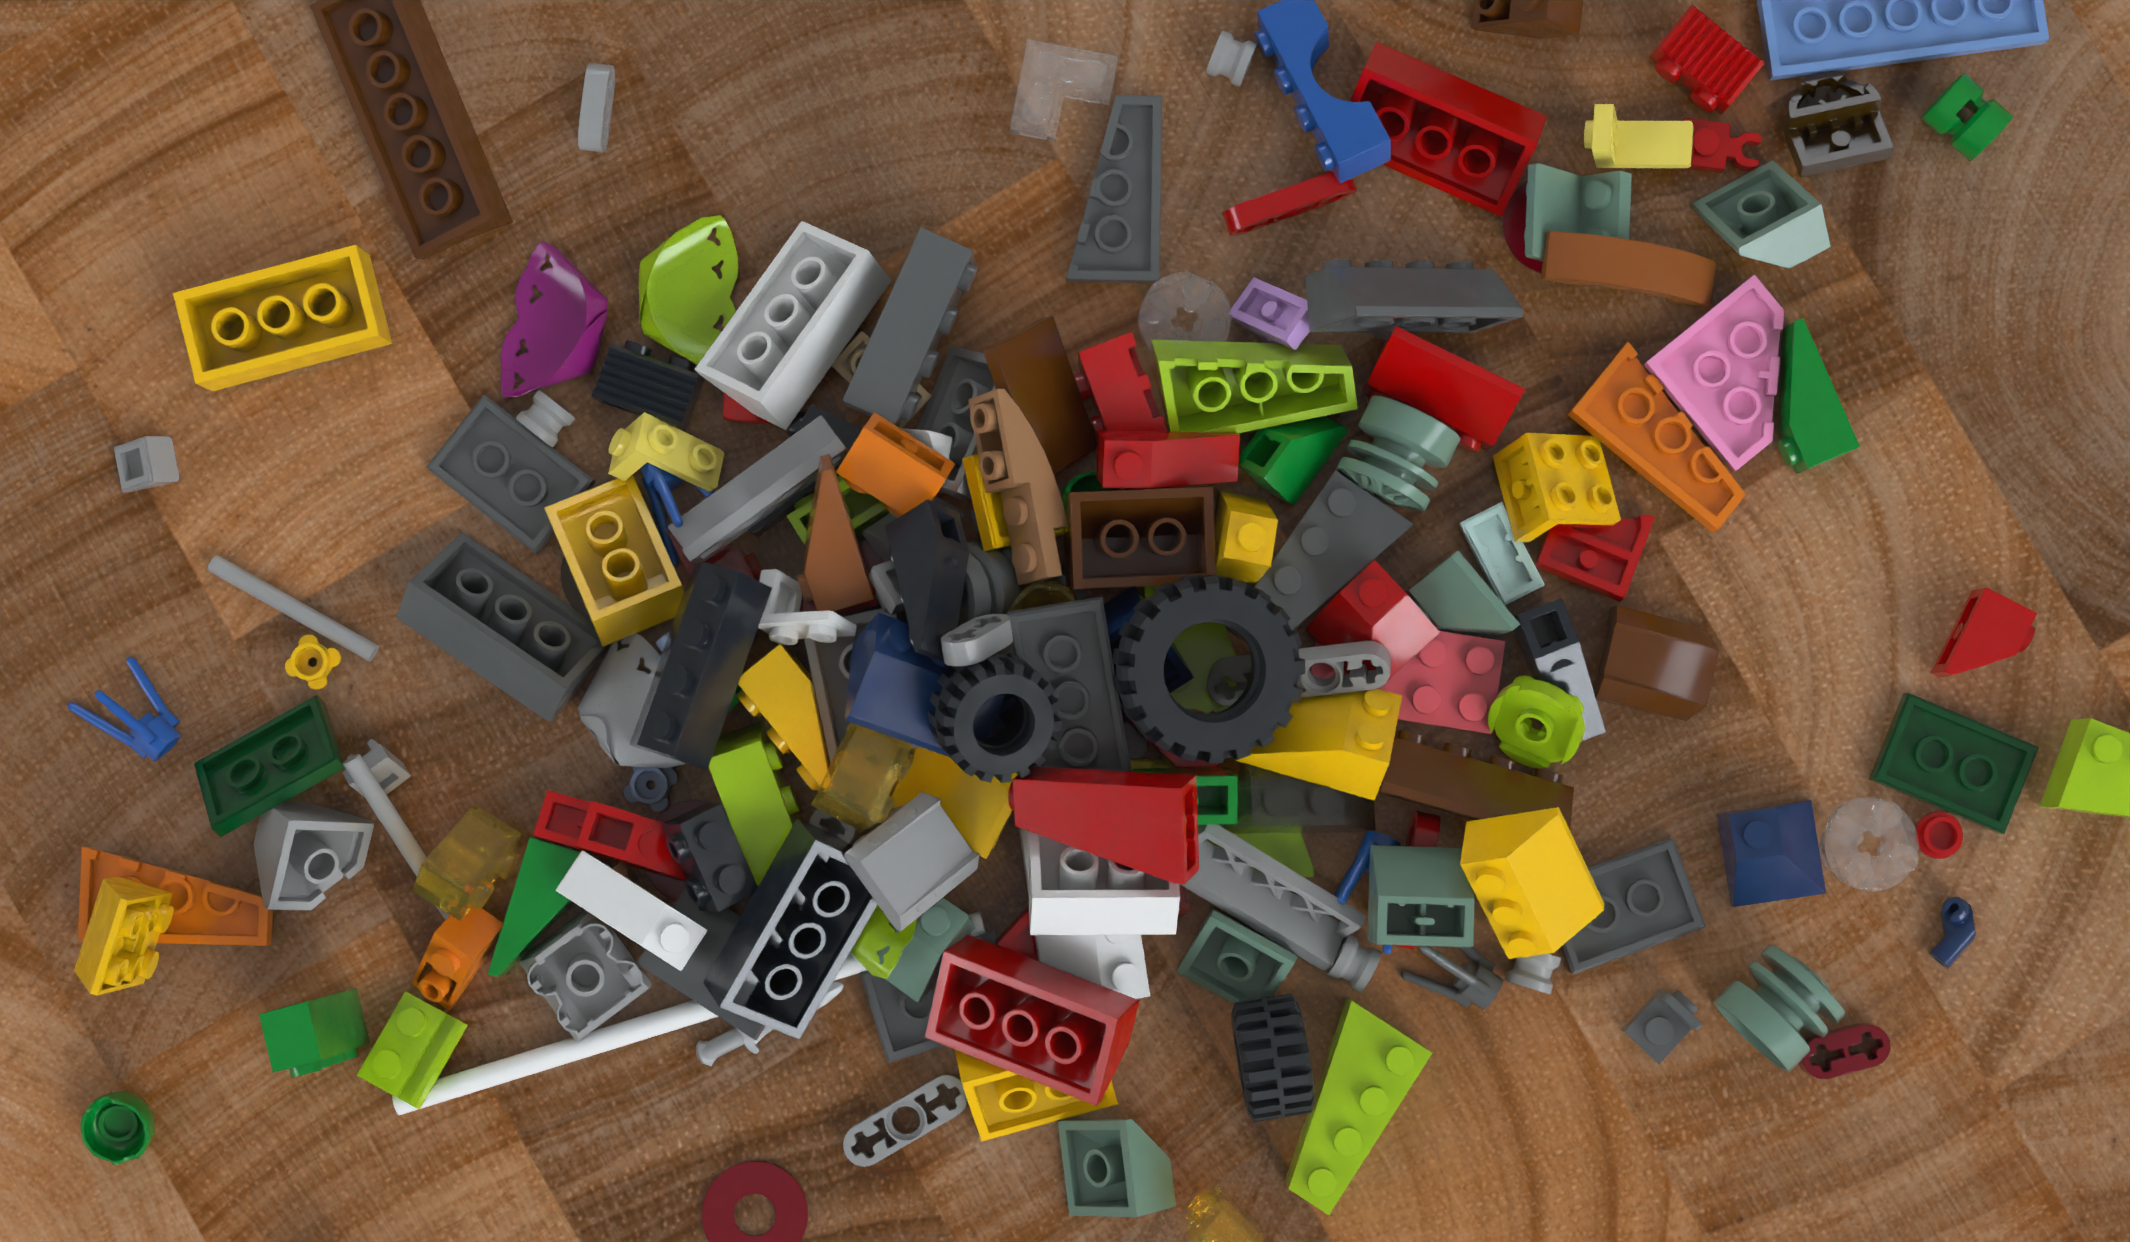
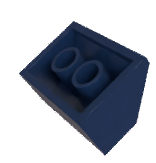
[845,612,1005,757]

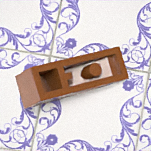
[797,454,874,612]

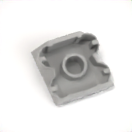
[844,792,980,931]
[519,909,652,1041]

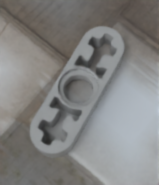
[843,1073,968,1167]

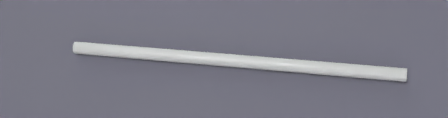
[392,911,986,1115]

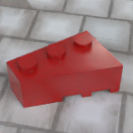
[1073,332,1168,490]

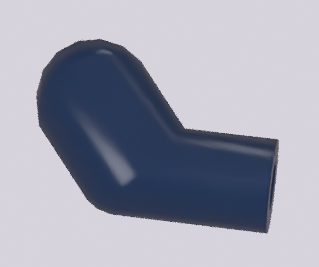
[1929,897,1976,969]

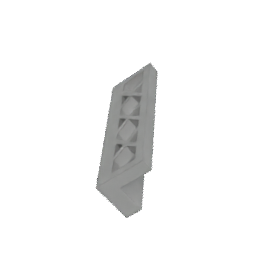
[668,415,848,565]
[1180,825,1366,971]

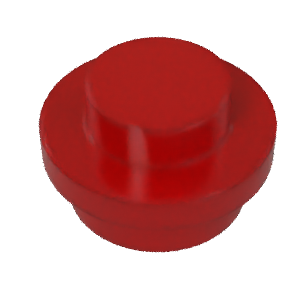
[1914,812,1963,859]

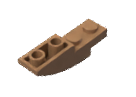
[968,388,1068,585]

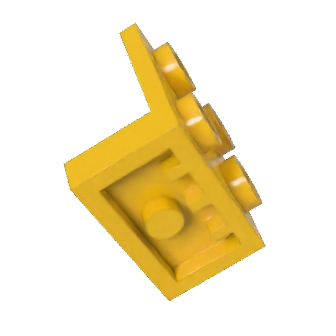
[1493,433,1621,542]

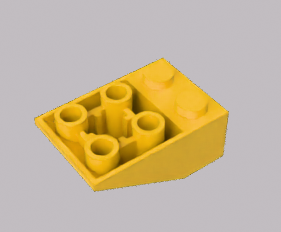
[736,644,837,793]
[74,877,173,996]

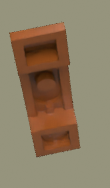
[1541,231,1716,309]

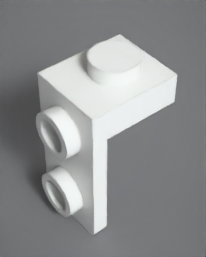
[758,569,856,645]

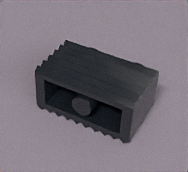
[592,340,704,432]

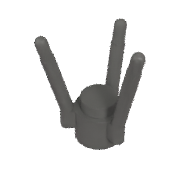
[1401,946,1503,1010]

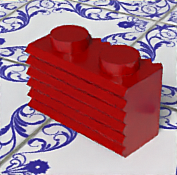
[1650,5,1765,115]

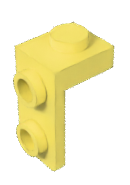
[1584,104,1694,168]
[608,412,724,492]

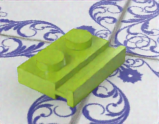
[357,991,468,1109]

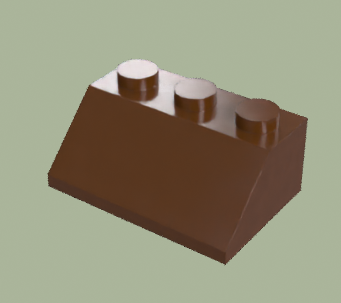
[1064,487,1216,589]

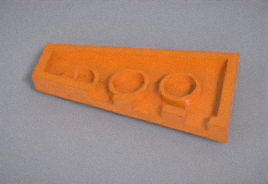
[1567,342,1746,533]
[78,846,273,946]

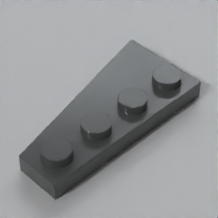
[1066,95,1162,284]

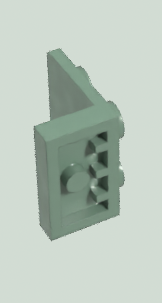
[1524,163,1632,262]

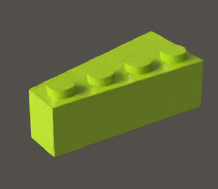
[1151,339,1358,433]
[2039,718,2130,818]
[1284,997,1432,1215]

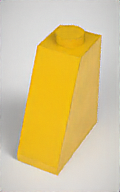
[1214,491,1278,587]

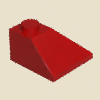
[1306,560,1440,689]

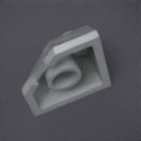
[254,801,375,910]

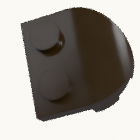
[1784,71,1894,177]

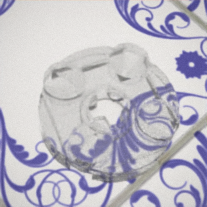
[1138,272,1232,355]
[1820,797,1919,892]

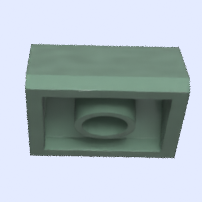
[1176,907,1298,1004]

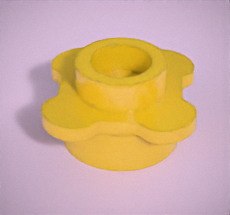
[285,635,341,690]

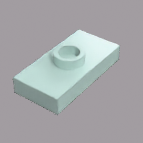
[1458,502,1545,605]

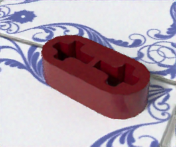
[1798,1023,1891,1079]

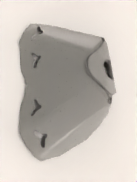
[577,633,687,768]

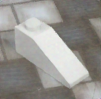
[555,850,708,971]

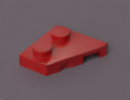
[1534,515,1655,602]

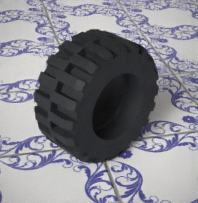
[1112,575,1305,763]

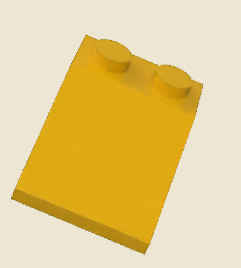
[544,475,684,647]
[1236,688,1402,801]

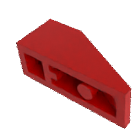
[1096,430,1240,489]

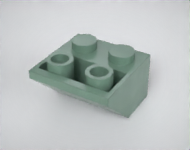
[1367,845,1475,947]

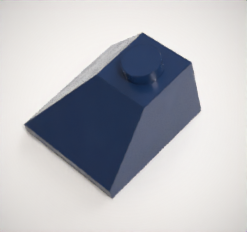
[1717,800,1826,907]

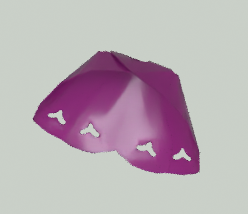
[500,241,608,398]

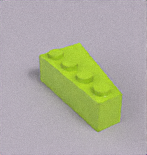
[709,721,800,886]

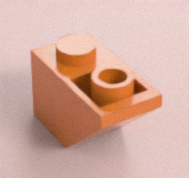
[411,897,503,1011]

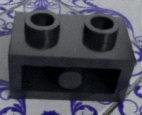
[661,804,758,912]

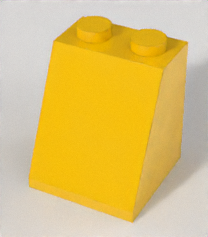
[885,747,1018,859]

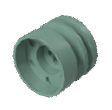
[1336,395,1461,512]
[1713,944,1845,1073]

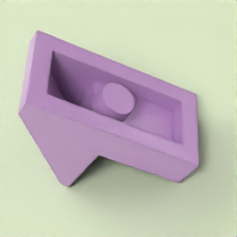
[1227,277,1309,351]

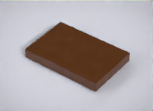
[983,316,1097,474]

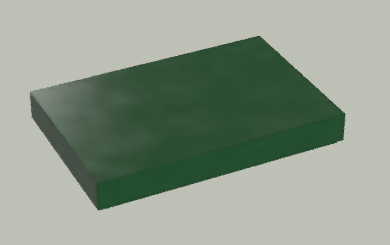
[1869,693,2039,834]
[194,695,345,837]

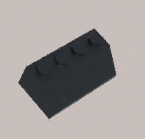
[629,562,772,770]
[703,818,878,1039]

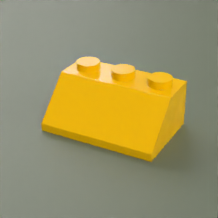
[1460,807,1604,959]
[955,1050,1118,1141]

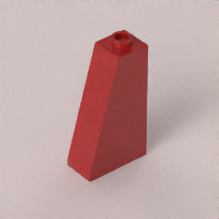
[1008,766,1199,884]

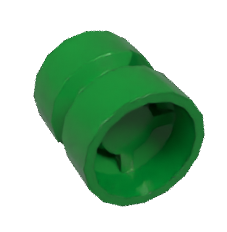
[1921,72,2014,161]

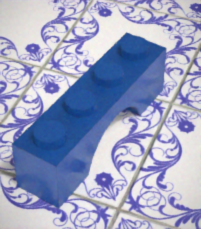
[1254,0,1391,184]

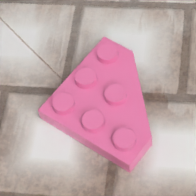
[1643,274,1784,473]

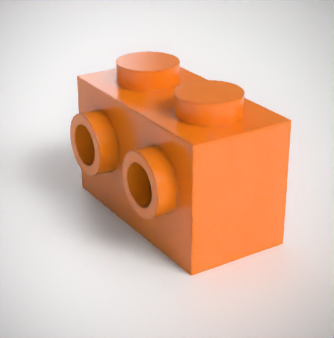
[836,412,955,518]

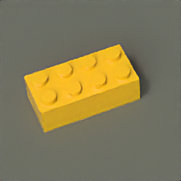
[173,245,392,392]

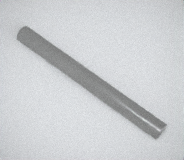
[207,555,379,662]
[343,754,459,920]

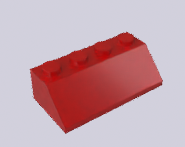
[1349,41,1547,217]
[925,934,1140,1106]

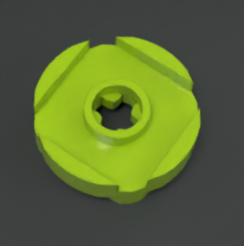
[1488,675,1585,769]

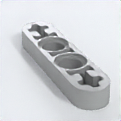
[1207,641,1391,706]

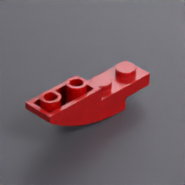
[533,790,686,882]

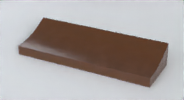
[310,0,513,260]

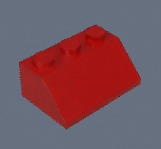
[1362,326,1525,453]

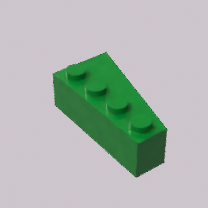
[259,988,370,1078]

